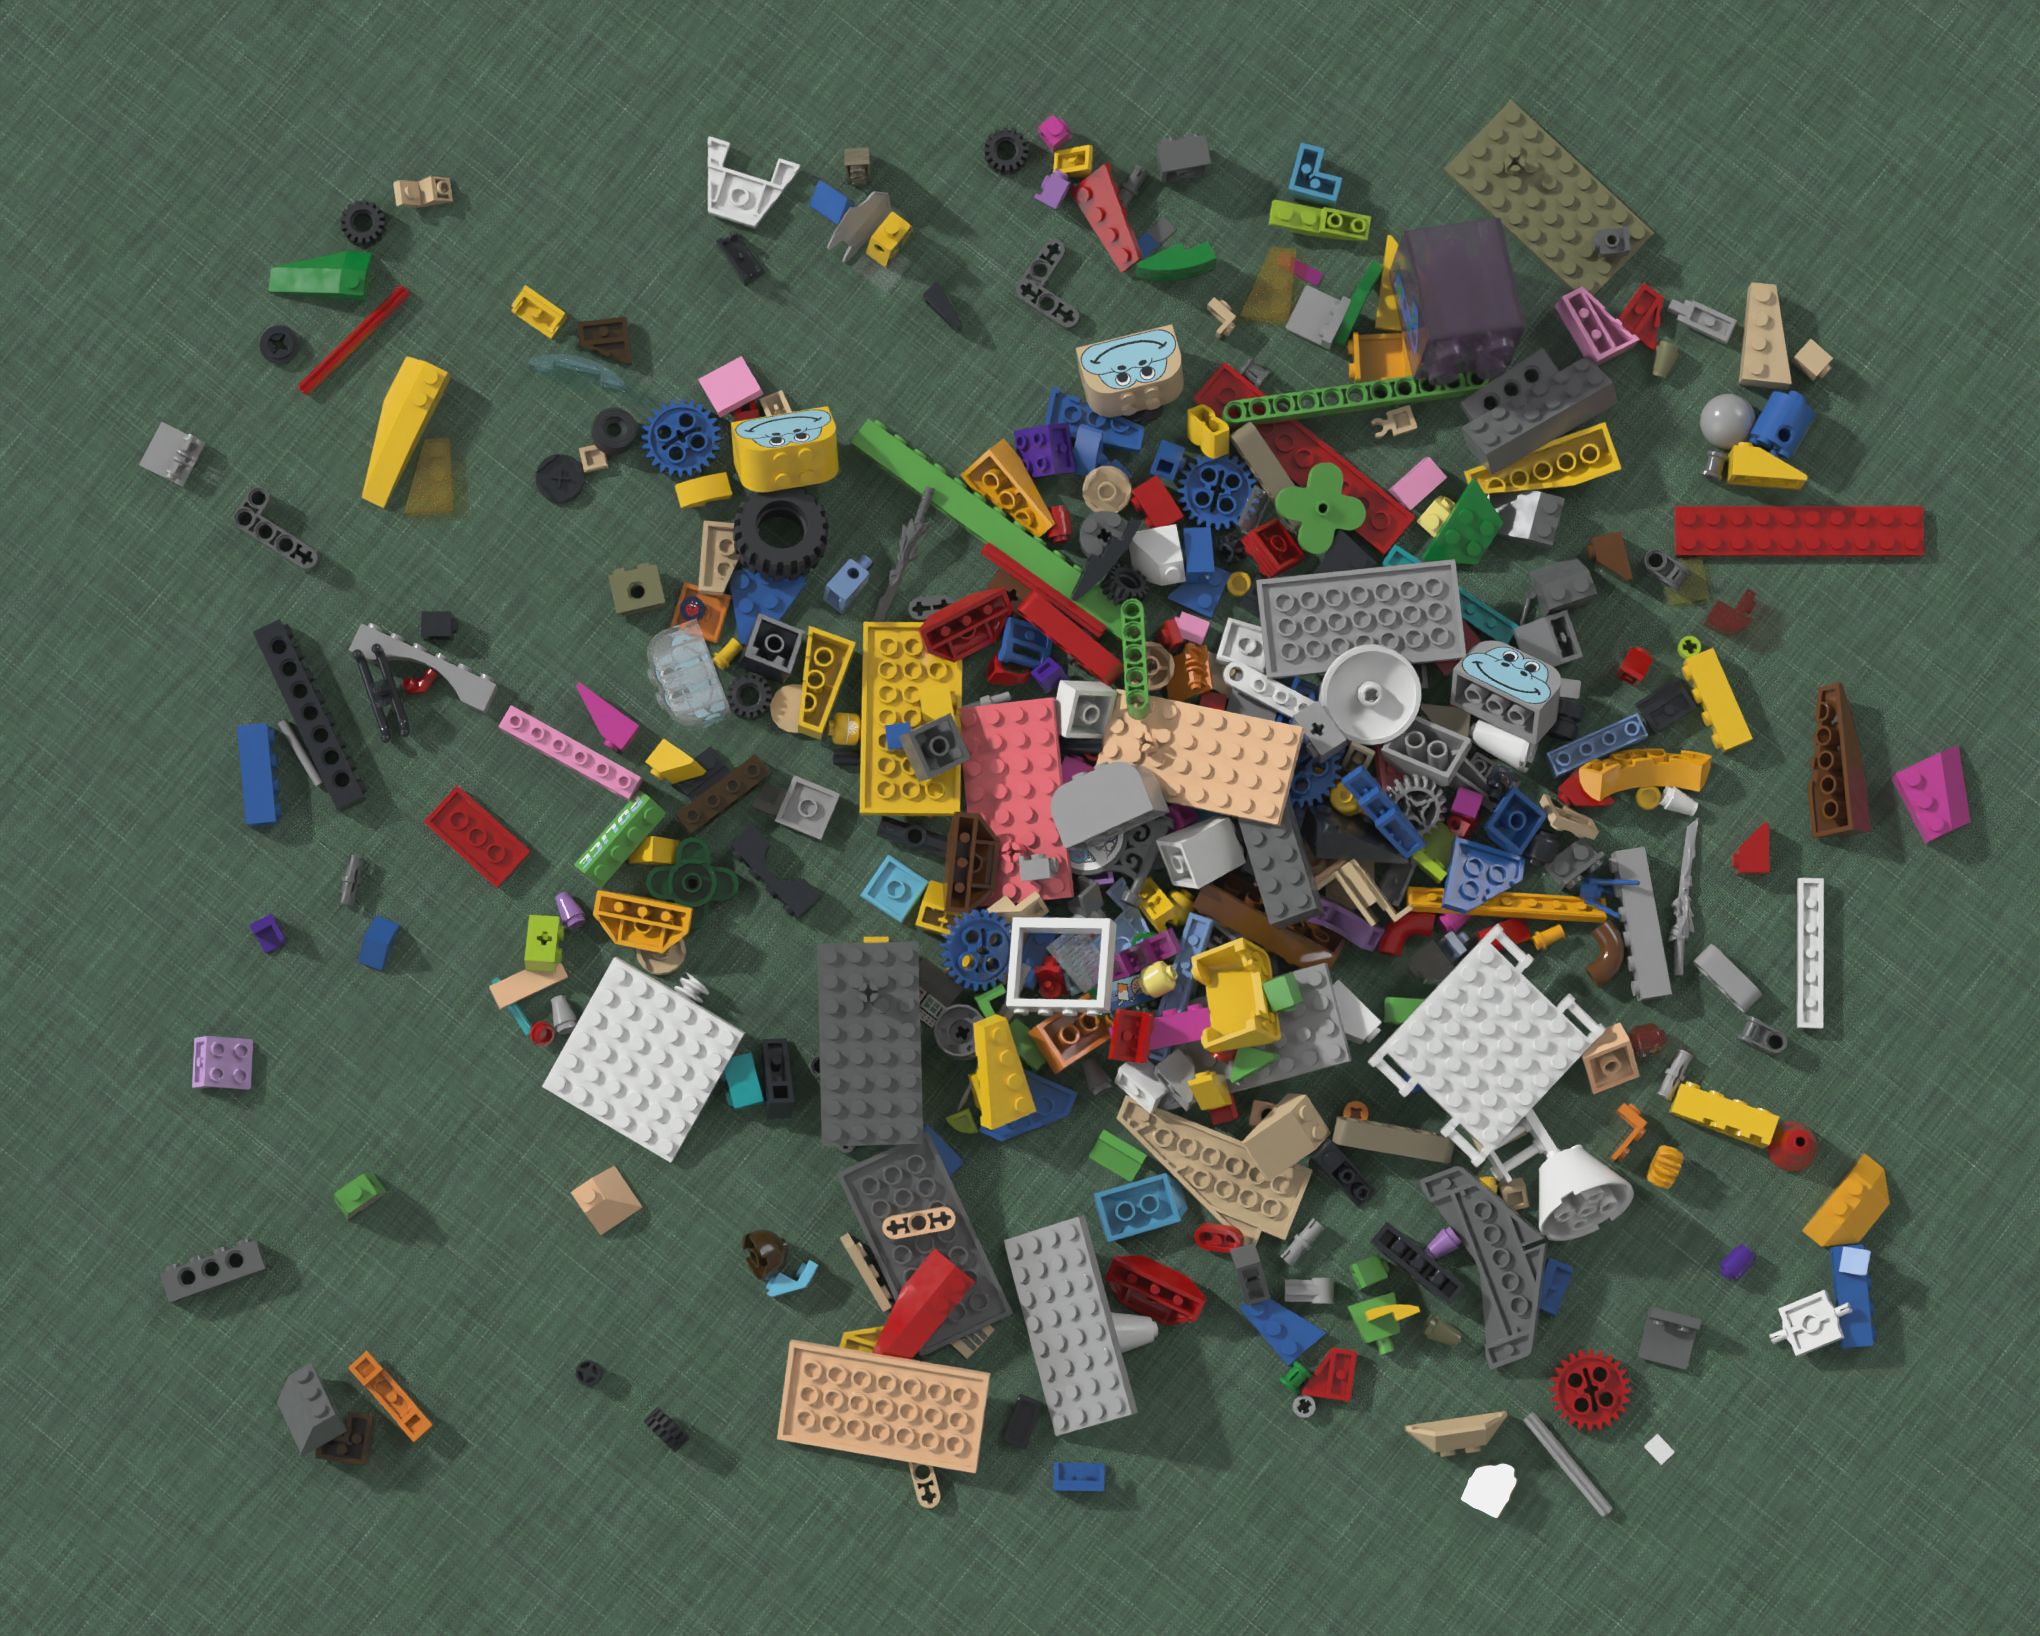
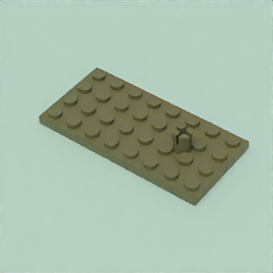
[1443,100,1654,297]

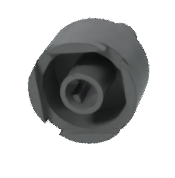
[1079,511,1128,561]

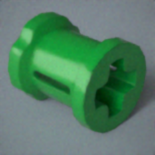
[1278,1361,1312,1395]

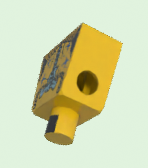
[866,211,914,268]

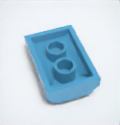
[1093,1173,1188,1243]

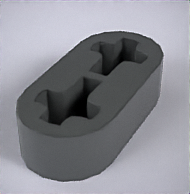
[908,595,954,622]

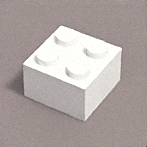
[1055,680,1117,739]

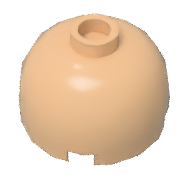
[1130,641,1175,692]

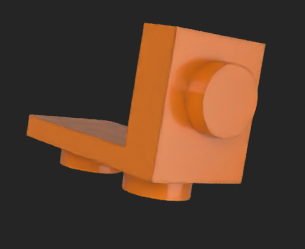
[1609,1103,1647,1162]

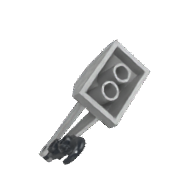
[1381,716,1519,812]

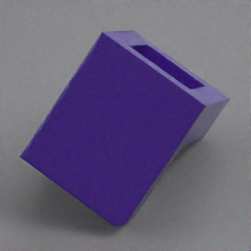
[1030,657,1070,693]
[249,914,288,953]

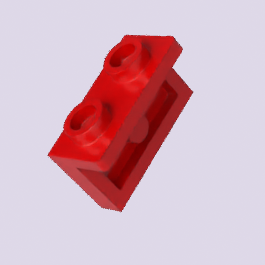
[1109,1008,1154,1064]

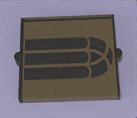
[1461,1462,1518,1518]

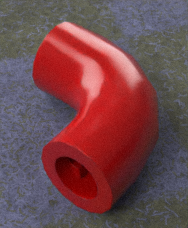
[1377,911,1436,957]

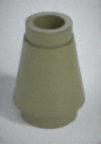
[1652,341,1680,379]
[1422,1315,1462,1347]

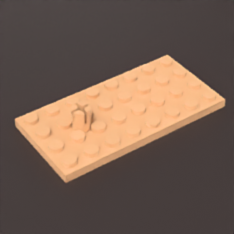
[1096,689,1305,826]
[777,1340,991,1473]

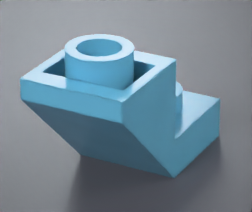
[766,1260,819,1298]

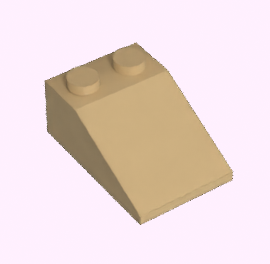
[1241,1093,1331,1181]

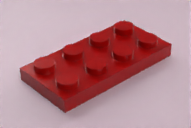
[423,785,531,889]

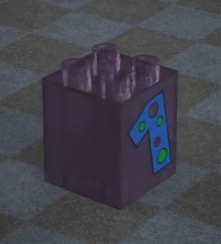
[1389,218,1526,386]

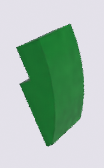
[1136,241,1216,282]

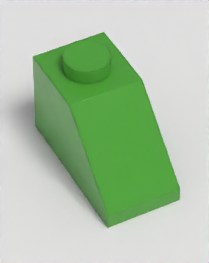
[1349,1254,1390,1291]

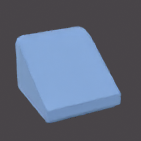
[1839,1247,1871,1277]

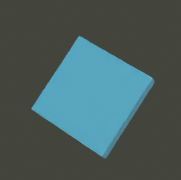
[860,855,929,924]

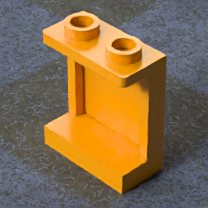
[1347,330,1415,384]

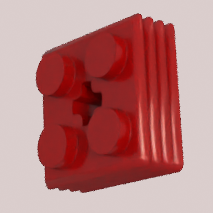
[1241,518,1306,579]

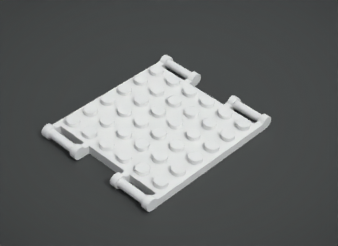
[1368,924,1606,1167]

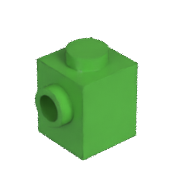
[1262,972,1303,1014]

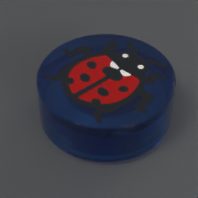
[680,596,705,622]

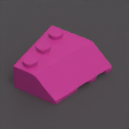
[1892,745,1970,844]

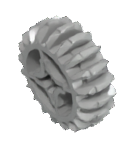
[1386,774,1447,838]

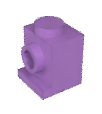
[1034,169,1072,209]

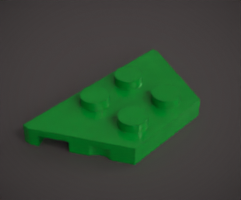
[1422,478,1503,564]

